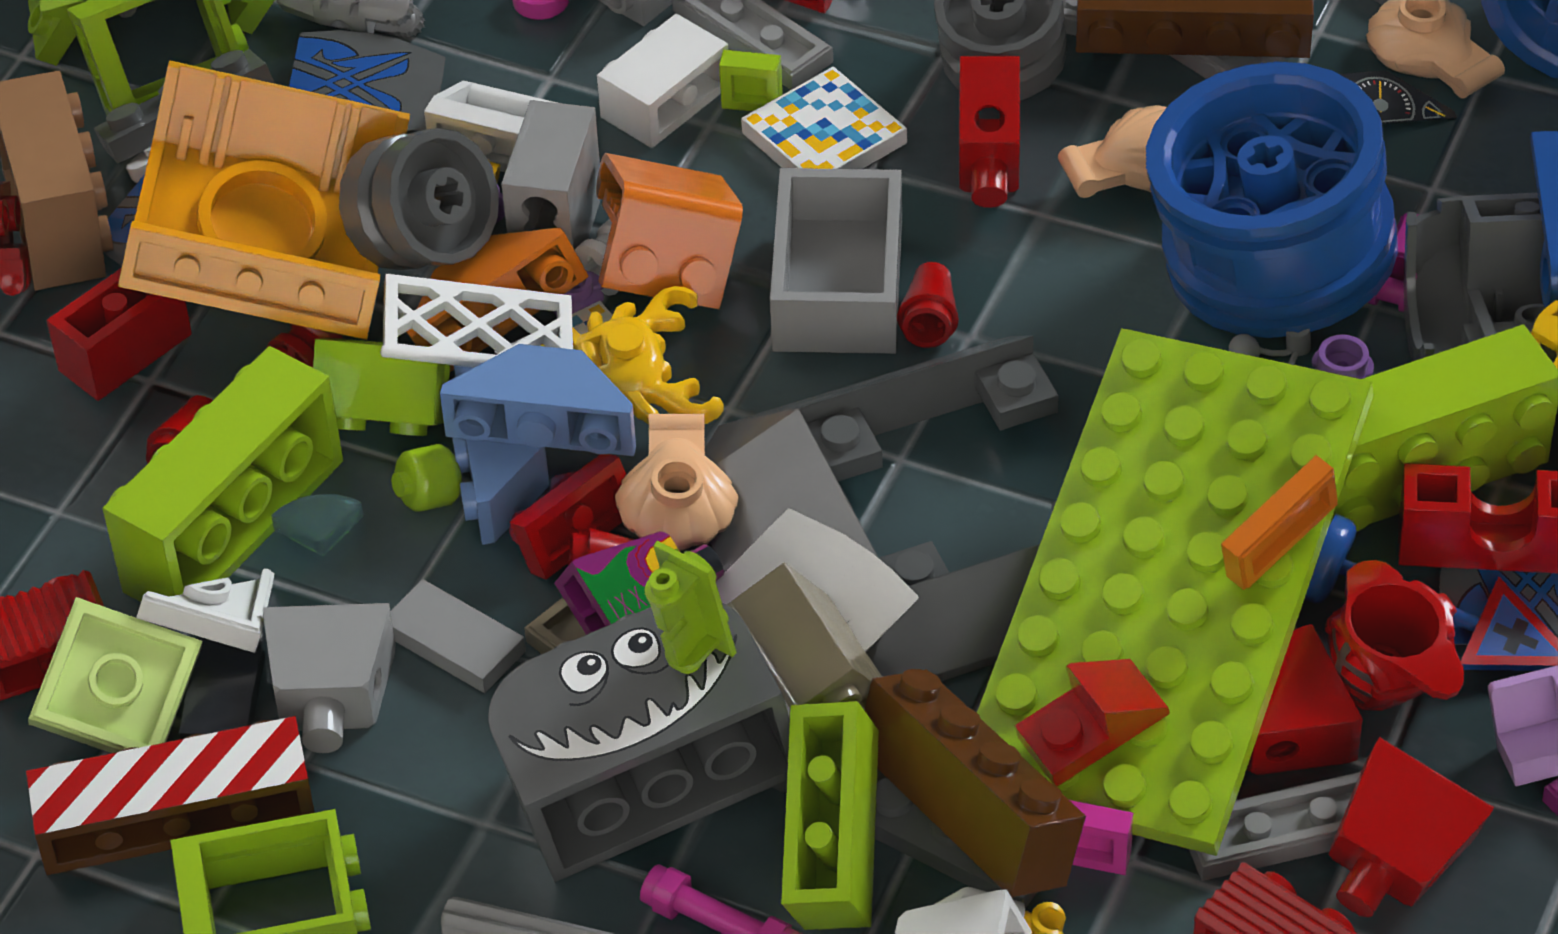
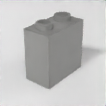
[502,100,601,250]

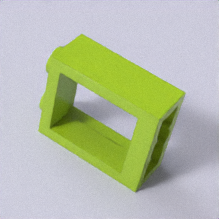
[67,0,249,116]
[171,809,371,934]

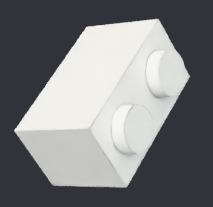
[597,13,728,148]

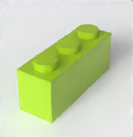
[781,701,879,930]

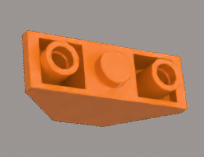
[407,228,589,372]

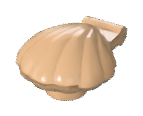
[1366,0,1505,98]
[1058,105,1167,198]
[615,414,738,551]

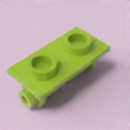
[645,540,737,674]

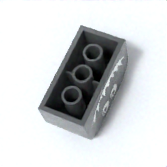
[488,603,790,882]

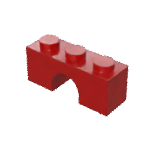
[1399,463,1558,574]

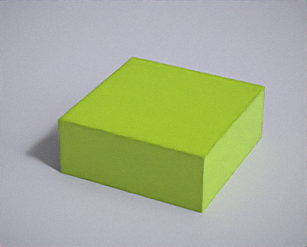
[719,50,783,111]

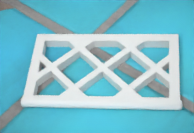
[380,274,573,368]

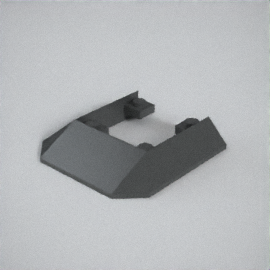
[705,335,1059,681]

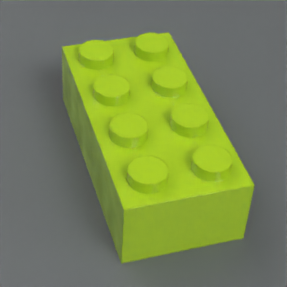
[1329,324,1558,531]
[102,346,343,602]

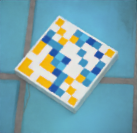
[741,66,907,169]

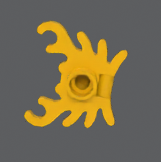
[557,286,724,424]

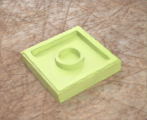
[28,597,202,753]

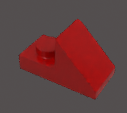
[1015,659,1170,786]

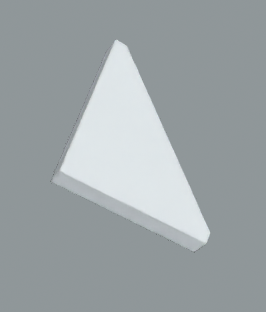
[136,569,275,653]

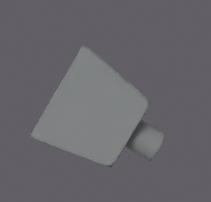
[263,603,396,753]

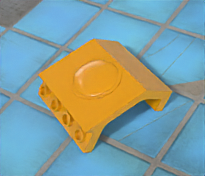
[118,60,410,340]

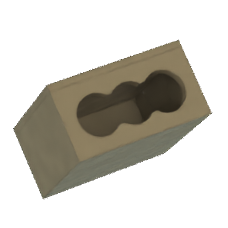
[727,562,882,709]

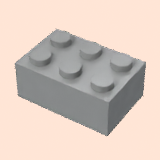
[770,168,902,354]

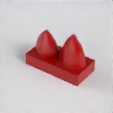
[509,454,626,580]

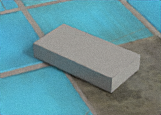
[390,579,526,694]

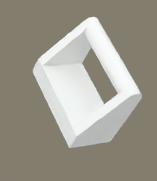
[424,80,557,172]

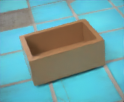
[0,70,113,291]

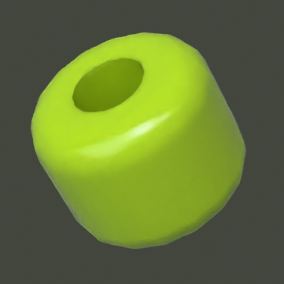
[391,444,462,512]

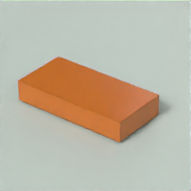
[1221,455,1338,590]

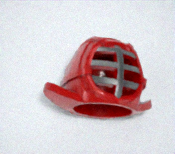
[1325,560,1464,711]

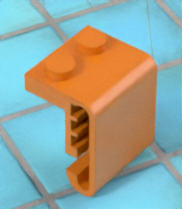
[596,153,743,310]

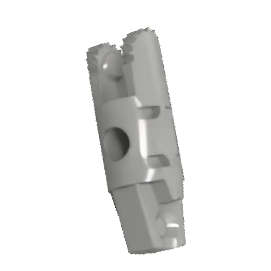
[277,0,425,38]

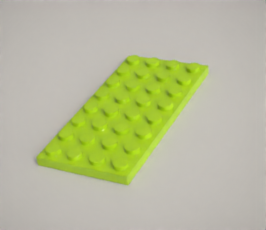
[977,328,1374,856]

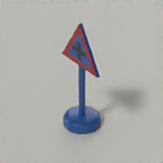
[1304,514,1558,671]

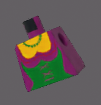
[554,531,724,635]

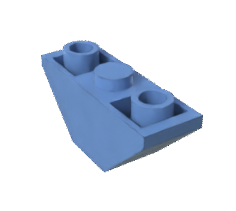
[440,344,636,456]
[452,366,549,545]

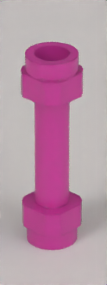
[640,864,802,934]

